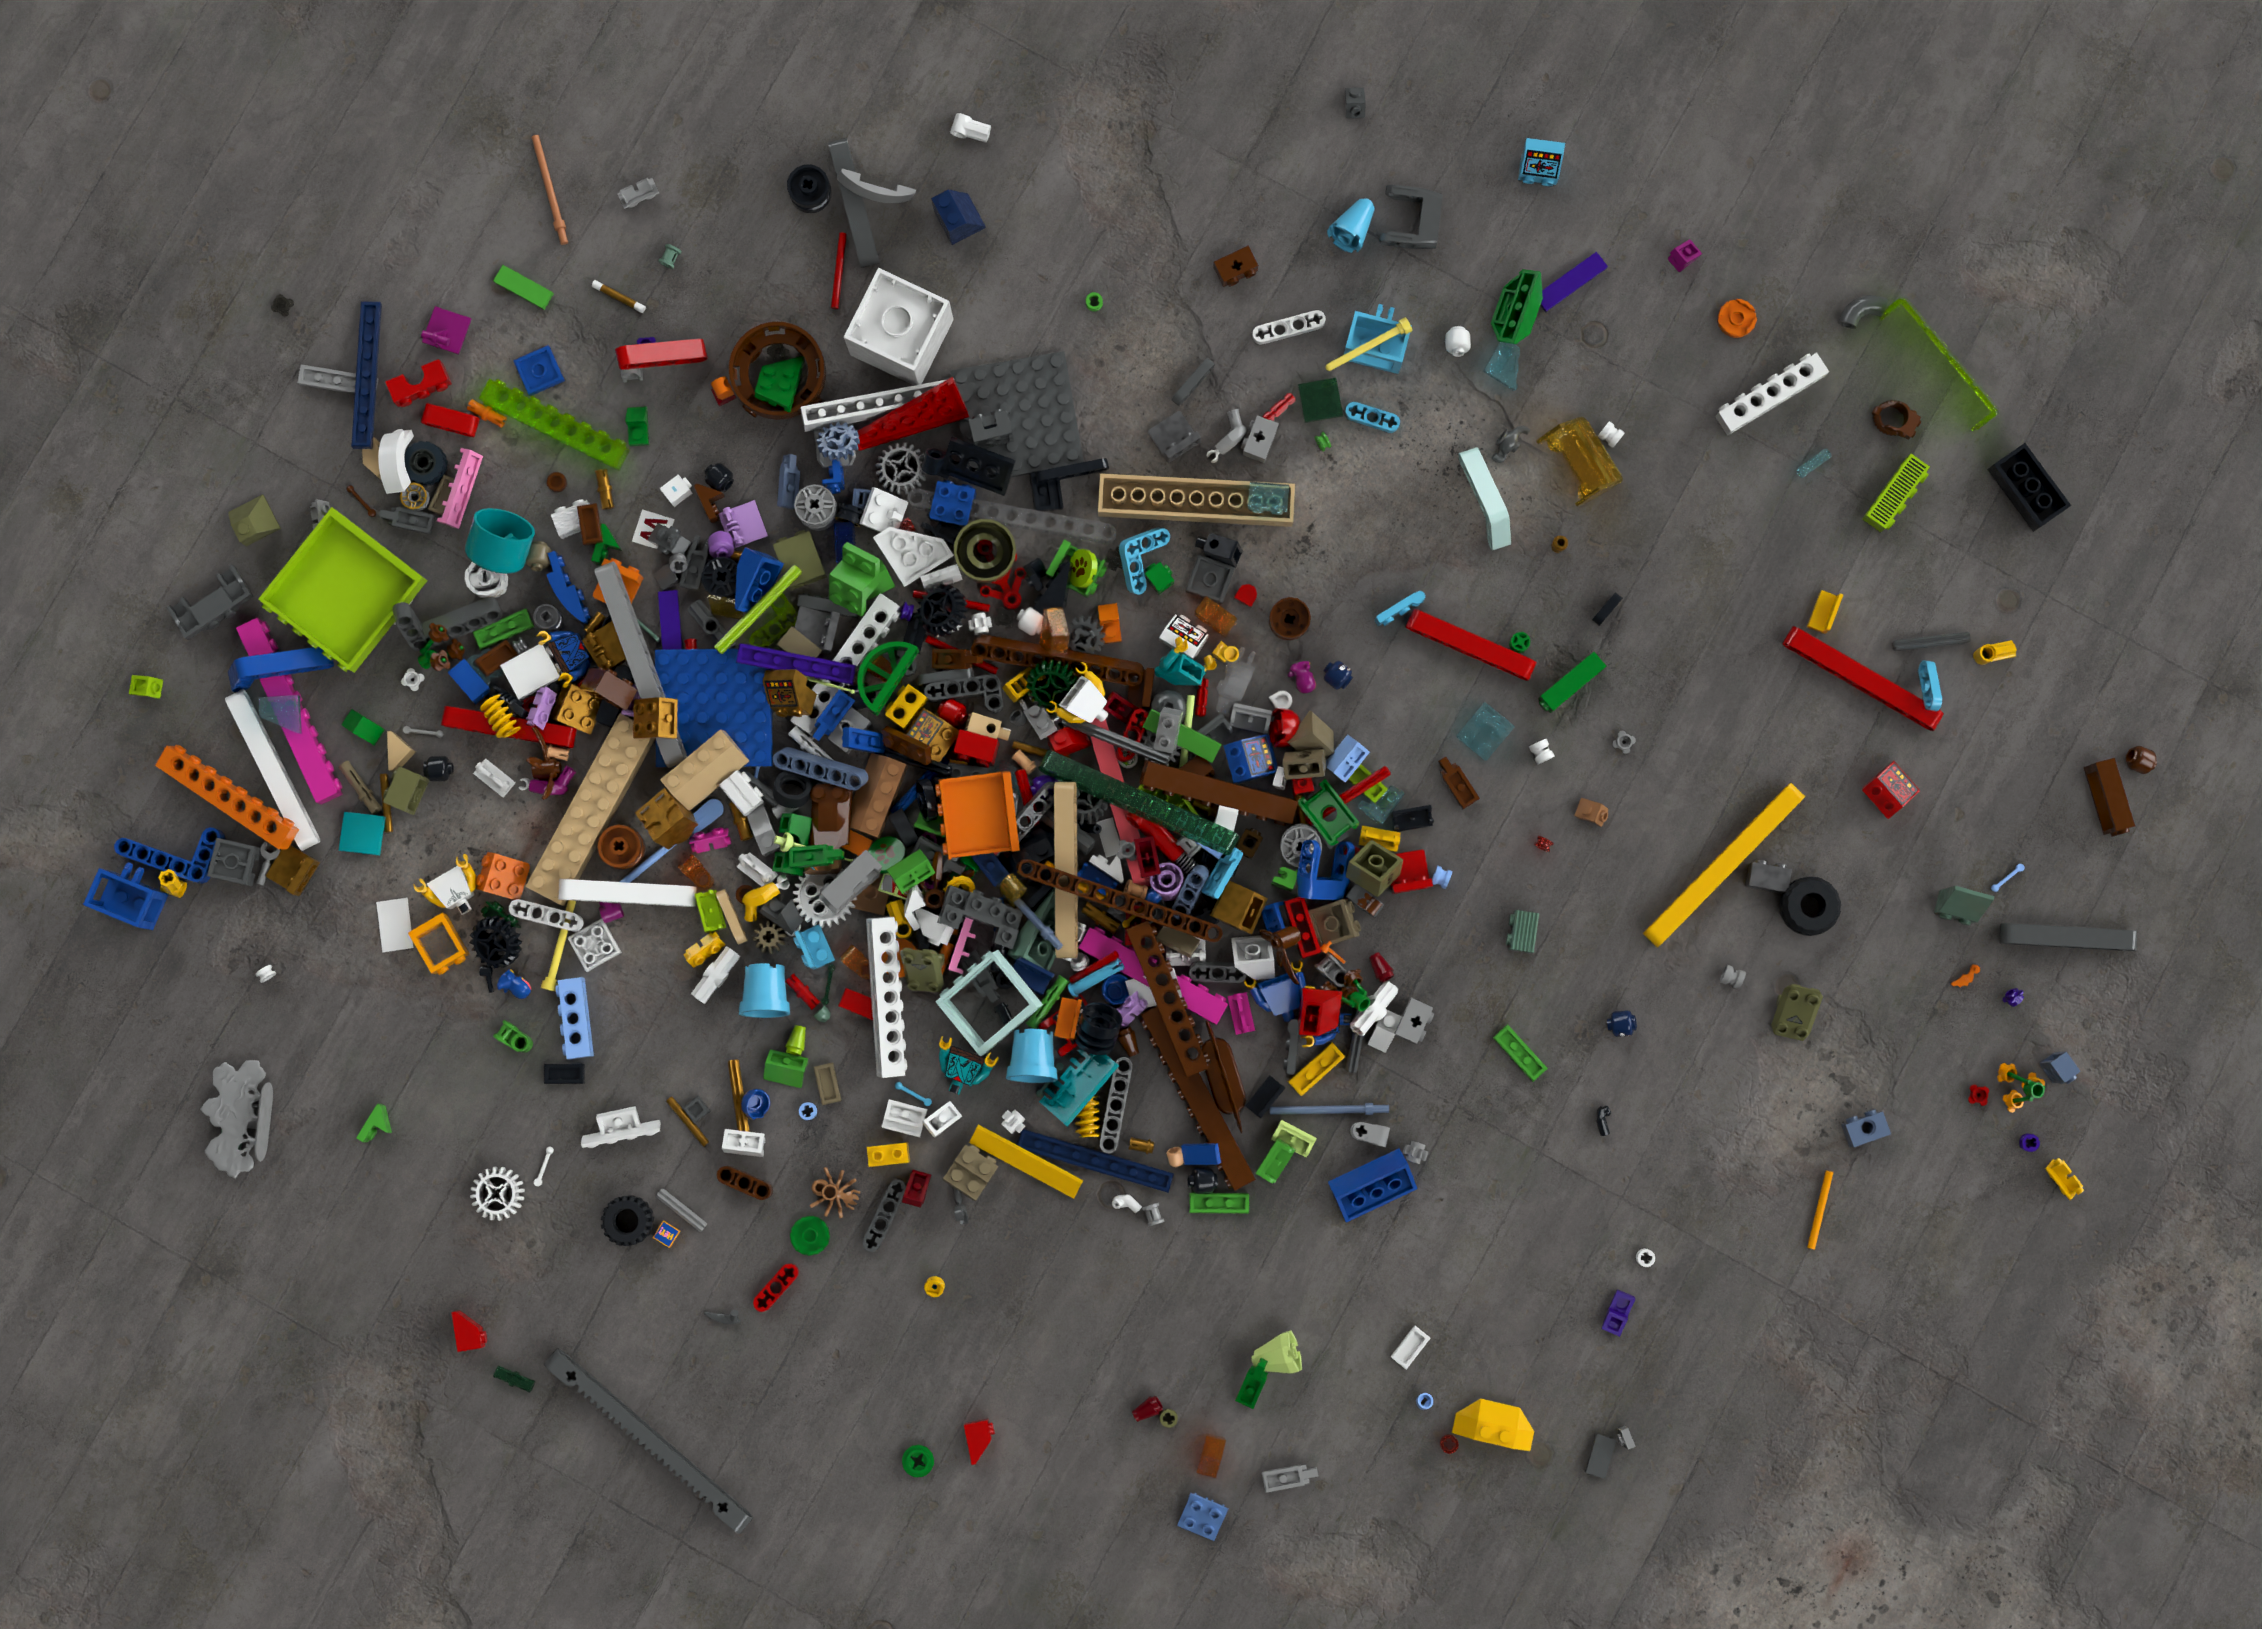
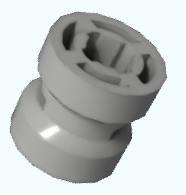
[1720,964,1746,990]

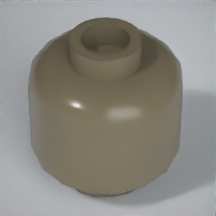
[526,541,552,571]

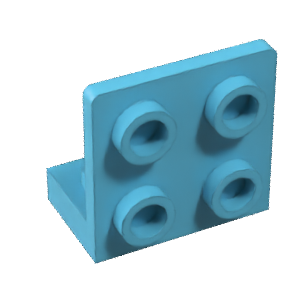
[793,924,836,970]

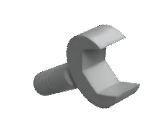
[256,842,282,886]

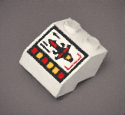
[1159,614,1209,659]

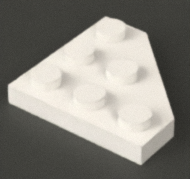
[873,527,954,587]

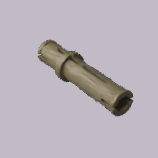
[339,761,382,815]

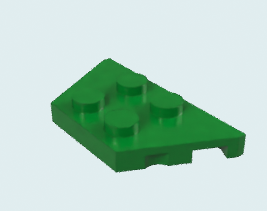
[755,356,804,412]

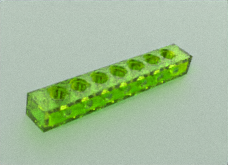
[479,378,630,471]

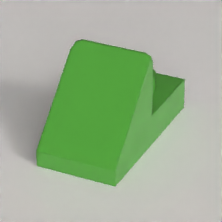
[356,1104,392,1142]

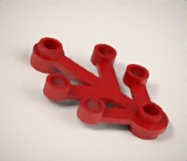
[977,540,1026,609]

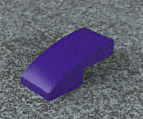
[1601,1289,1636,1337]

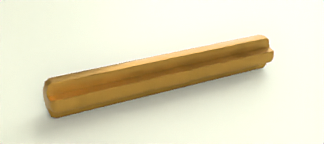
[728,1059,750,1132]

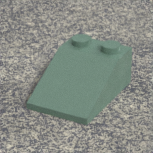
[1934,886,1994,926]

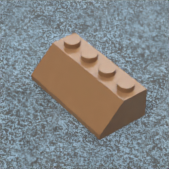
[850,753,908,839]

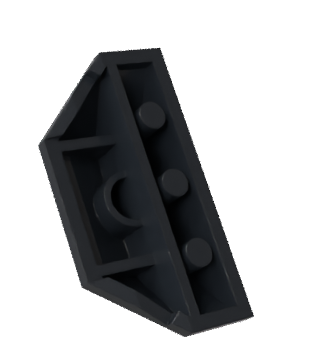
[999,824,1055,885]

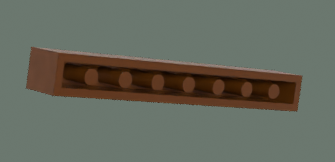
[1139,760,1298,826]

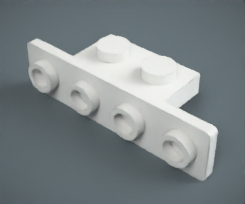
[581,1106,661,1148]

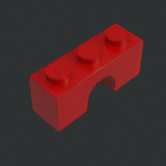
[385,359,452,407]

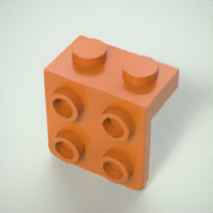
[593,558,644,604]
[476,852,530,900]

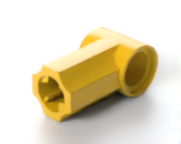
[1973,640,2017,665]
[158,869,187,898]
[886,899,913,939]

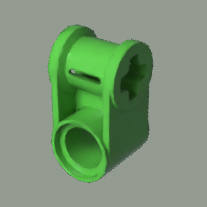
[493,1020,533,1053]

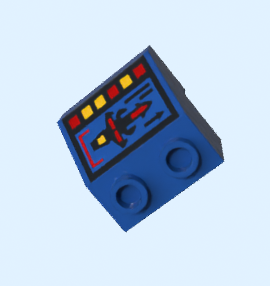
[1223,734,1278,783]

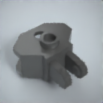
[648,523,692,555]

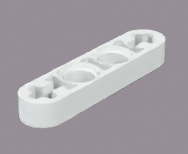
[1252,310,1326,345]
[509,899,583,932]

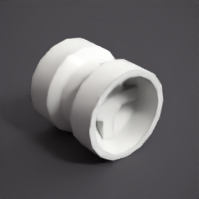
[1598,421,1624,448]
[1529,739,1555,765]

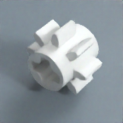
[968,613,992,635]
[1001,1109,1025,1134]

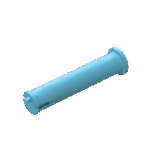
[1068,958,1124,998]

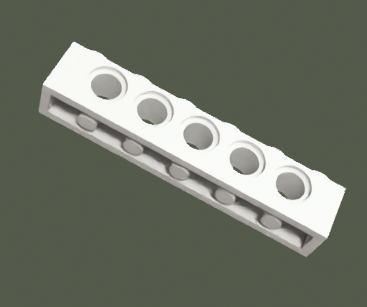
[1715,353,1829,436]

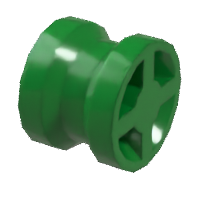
[1509,632,1530,653]

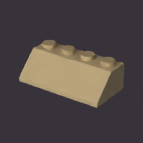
[660,729,750,811]

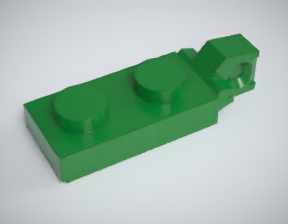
[789,844,844,869]
[1235,1358,1268,1409]

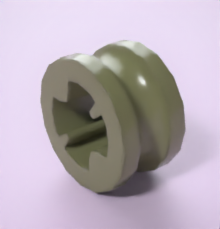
[1160,1409,1178,1428]

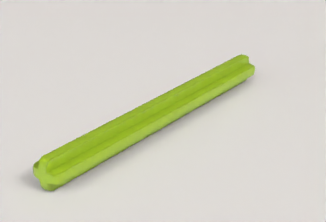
[714,565,802,654]

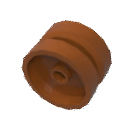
[597,825,645,870]

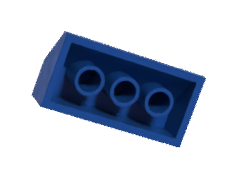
[1328,1148,1417,1222]

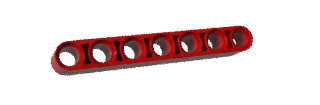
[1405,609,1537,681]
[441,706,577,748]

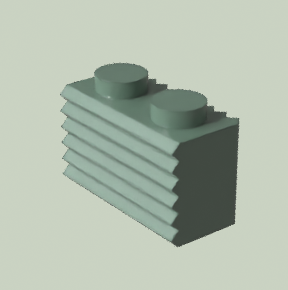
[1506,910,1539,953]

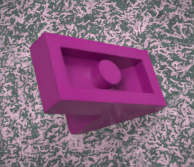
[1668,240,1702,272]

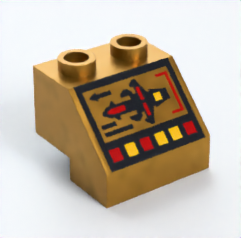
[763,669,817,717]
[904,708,959,762]

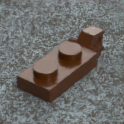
[932,649,983,669]
[1438,757,1480,809]

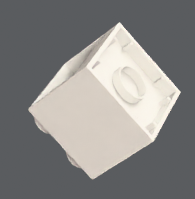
[844,268,954,386]

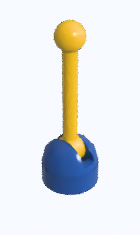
[1122,888,1162,928]

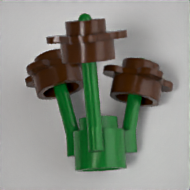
[418,623,465,672]
[1320,969,1370,1012]

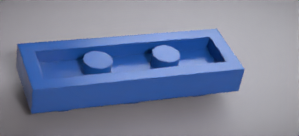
[842,727,885,754]

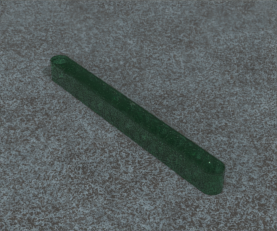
[1038,750,1240,855]

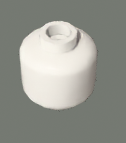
[1445,326,1471,357]
[1016,607,1047,636]

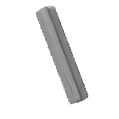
[656,1189,707,1232]

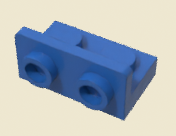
[822,459,845,494]

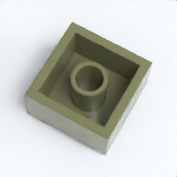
[383,766,430,815]
[1346,839,1404,897]

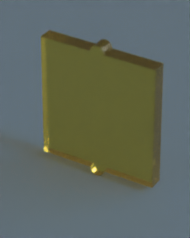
[708,594,743,620]

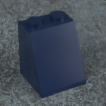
[931,189,986,245]

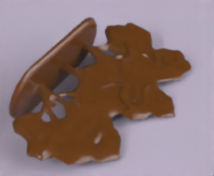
[1201,1020,1246,1133]

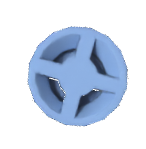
[1432,866,1452,889]

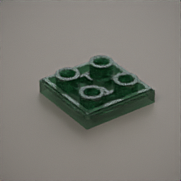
[1298,378,1343,423]

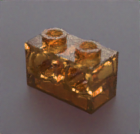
[1194,596,1238,638]

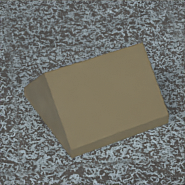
[1287,710,1334,757]

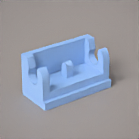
[1326,734,1370,783]

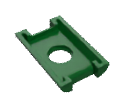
[1298,779,1359,846]

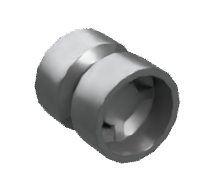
[533,604,563,633]

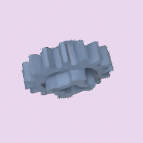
[817,421,860,461]

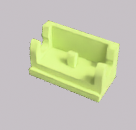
[1271,1120,1317,1157]

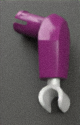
[519,766,576,795]

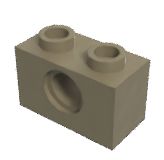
[1283,749,1327,780]

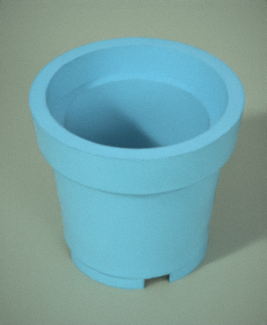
[738,963,790,1018]
[1006,1029,1058,1083]

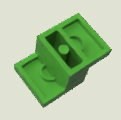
[829,542,880,617]

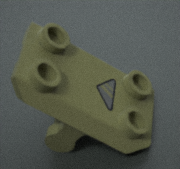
[900,948,945,992]
[1771,984,1823,1041]

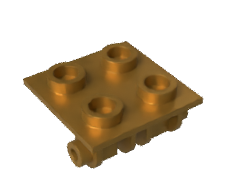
[582,621,626,670]

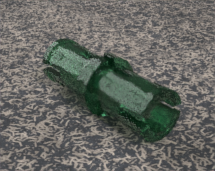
[493,1365,535,1393]

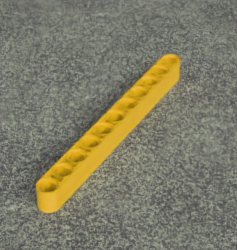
[1643,783,1805,948]

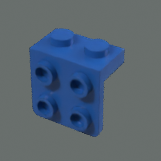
[930,480,977,526]

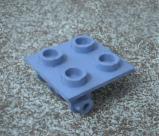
[1177,1493,1229,1541]

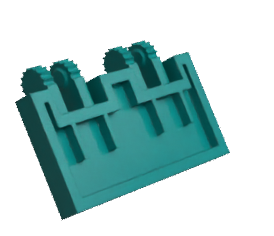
[1039,1049,1119,1127]

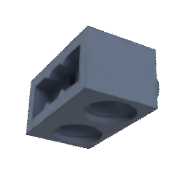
[2039,1052,2081,1084]

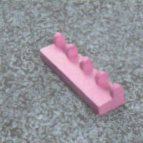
[437,448,483,529]
[947,917,976,974]

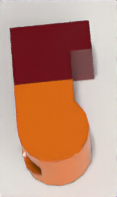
[711,377,736,406]

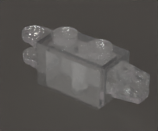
[1216,646,1256,715]

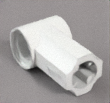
[950,113,991,142]

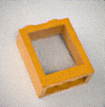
[408,913,469,975]

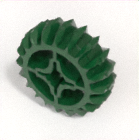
[1026,659,1078,711]

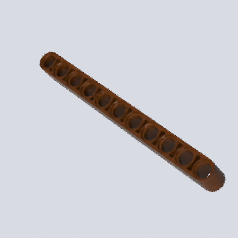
[1016,859,1223,942]

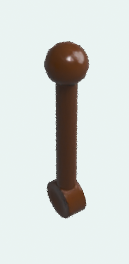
[346,485,376,517]

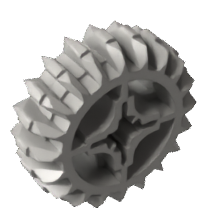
[876,442,927,495]

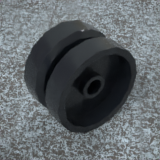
[787,164,832,213]
[916,775,947,822]

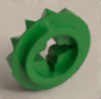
[902,1445,934,1478]

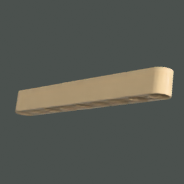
[1054,782,1078,958]

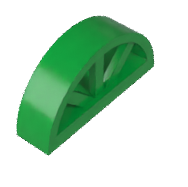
[857,641,920,716]

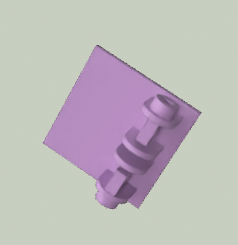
[719,500,768,549]

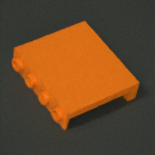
[935,771,1020,860]

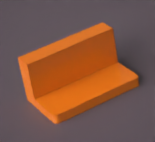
[1054,997,1082,1040]

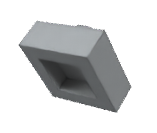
[1617,1426,1636,1450]

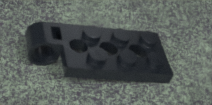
[922,437,1016,496]

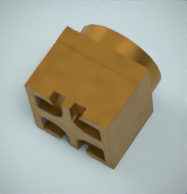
[635,788,698,850]

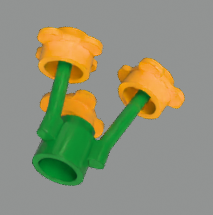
[1997,1063,2045,1113]

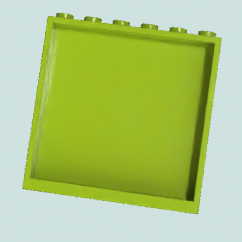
[258,507,428,673]

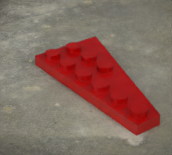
[857,377,969,451]

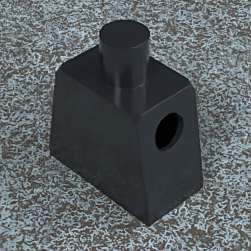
[1195,533,1243,568]

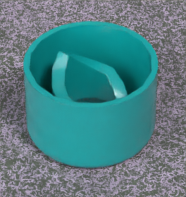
[465,508,535,574]

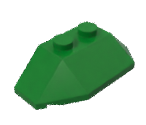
[1491,269,1543,344]

